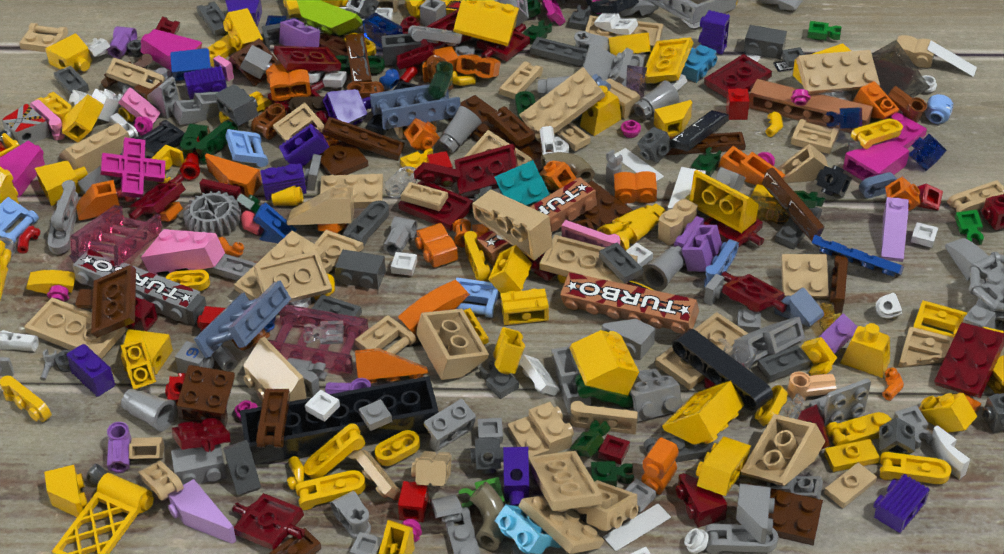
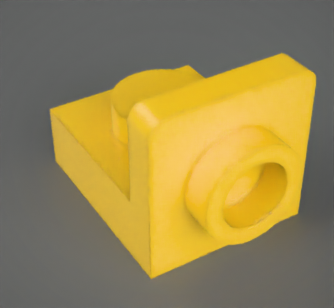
[151,145,184,172]
[801,337,837,376]

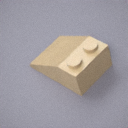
[287,185,354,225]
[741,414,825,486]

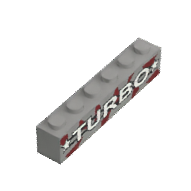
[73,249,201,324]

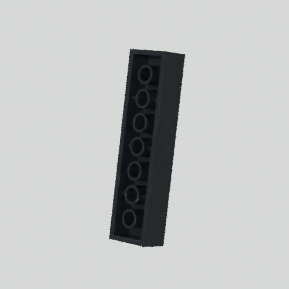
[240,376,439,465]

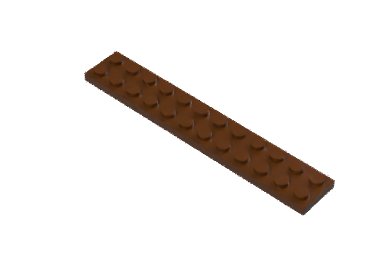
[448,95,633,231]

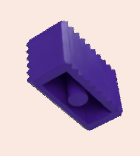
[698,10,730,55]
[183,65,227,100]
[279,124,330,166]
[260,163,307,200]
[67,344,116,397]
[873,474,930,533]

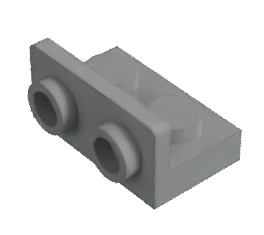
[424,399,476,452]

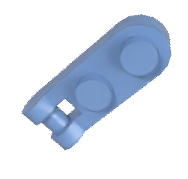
[704,239,739,287]

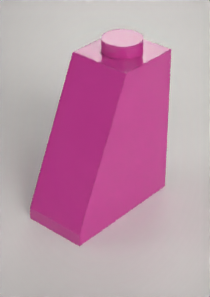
[140,29,202,72]
[0,140,45,197]
[843,141,910,181]

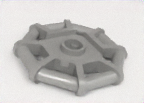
[969,252,1004,312]

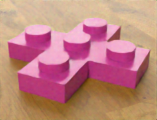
[100,137,165,198]

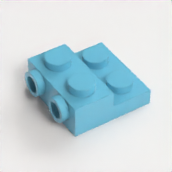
[495,504,561,554]

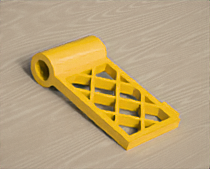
[52,473,154,554]

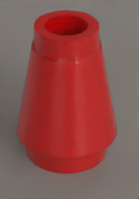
[180,153,200,180]

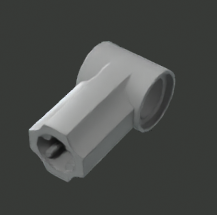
[384,216,417,256]

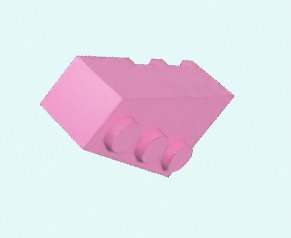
[141,229,225,275]

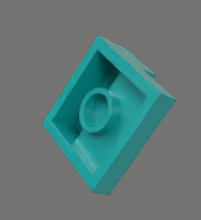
[495,160,550,207]

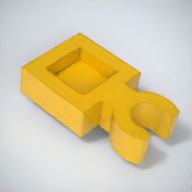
[400,148,433,175]

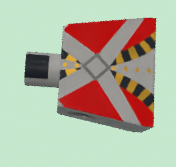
[0,104,50,145]

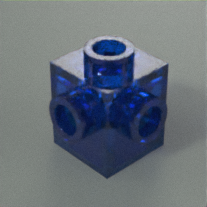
[909,134,947,171]

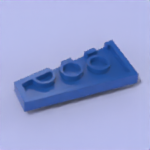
[812,235,904,277]

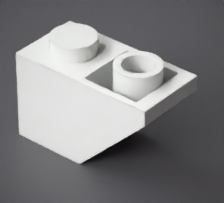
[92,89,123,122]

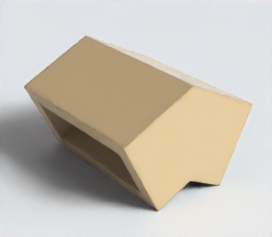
[129,437,165,459]

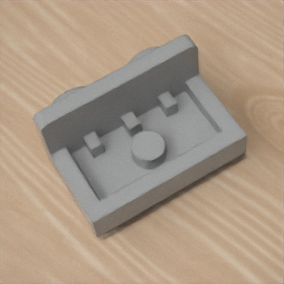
[629,376,682,422]

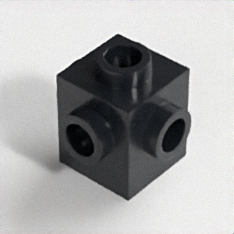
[816,165,852,197]

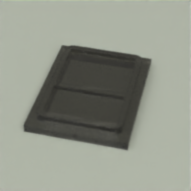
[872,40,930,98]

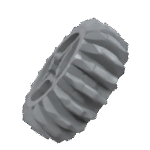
[183,191,241,237]

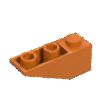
[205,154,262,197]
[355,348,428,383]

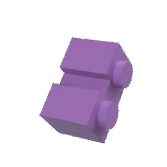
[279,18,320,47]
[682,225,722,272]

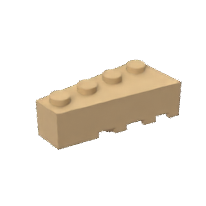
[472,190,553,260]

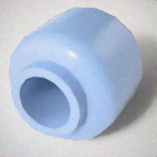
[925,94,953,124]

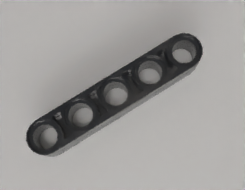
[672,328,773,412]

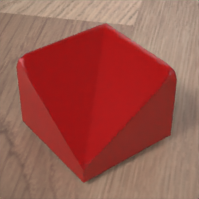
[917,183,943,211]

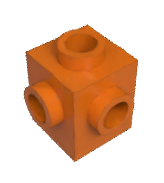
[403,118,440,151]
[539,160,577,191]
[885,176,920,211]

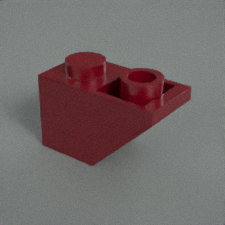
[676,473,728,528]

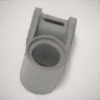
[574,31,609,51]
[330,491,371,539]

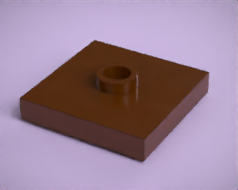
[319,141,369,175]

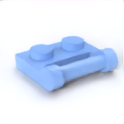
[225,129,269,167]
[0,197,39,246]
[456,278,499,318]

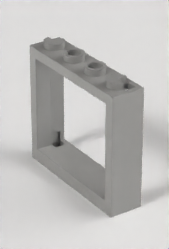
[648,0,737,24]

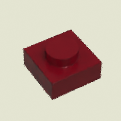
[598,434,630,465]

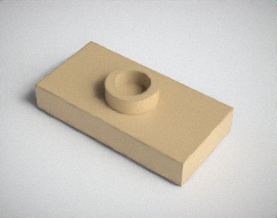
[401,182,448,211]
[824,463,877,508]

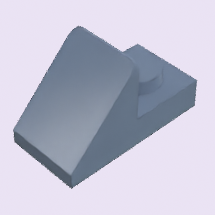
[774,288,824,327]

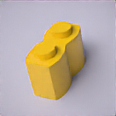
[493,327,525,375]

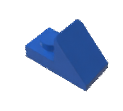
[253,202,297,243]

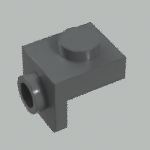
[261,23,280,50]

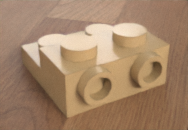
[507,402,574,457]
[571,480,638,531]

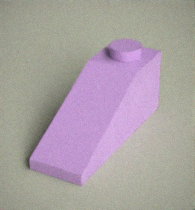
[881,197,909,262]
[168,479,236,544]

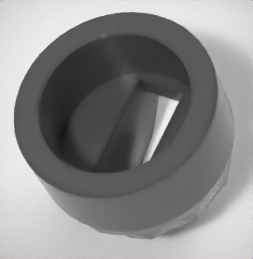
[86,463,107,485]

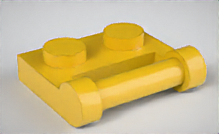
[913,300,967,338]

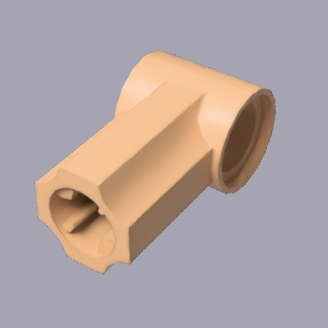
[787,371,836,403]

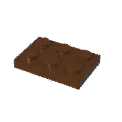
[91,265,136,338]
[738,483,823,546]

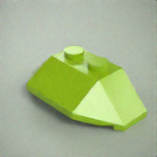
[297,0,364,36]

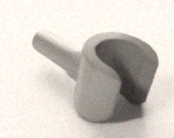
[40,349,57,381]

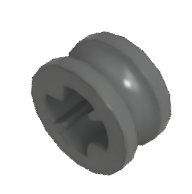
[127,40,143,57]
[55,350,72,372]

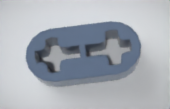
[859,172,897,198]

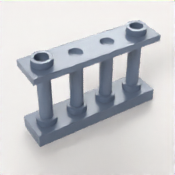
[370,81,460,130]
[194,280,291,359]

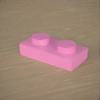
[118,87,161,124]

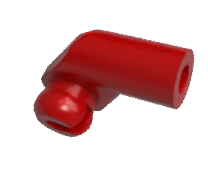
[400,65,419,83]
[17,226,41,254]

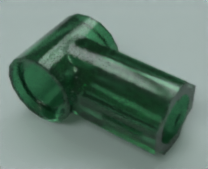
[428,61,453,100]

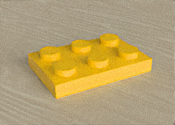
[641,37,693,84]

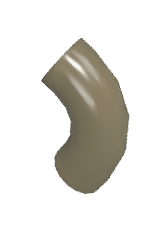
[541,152,595,183]
[469,481,505,551]

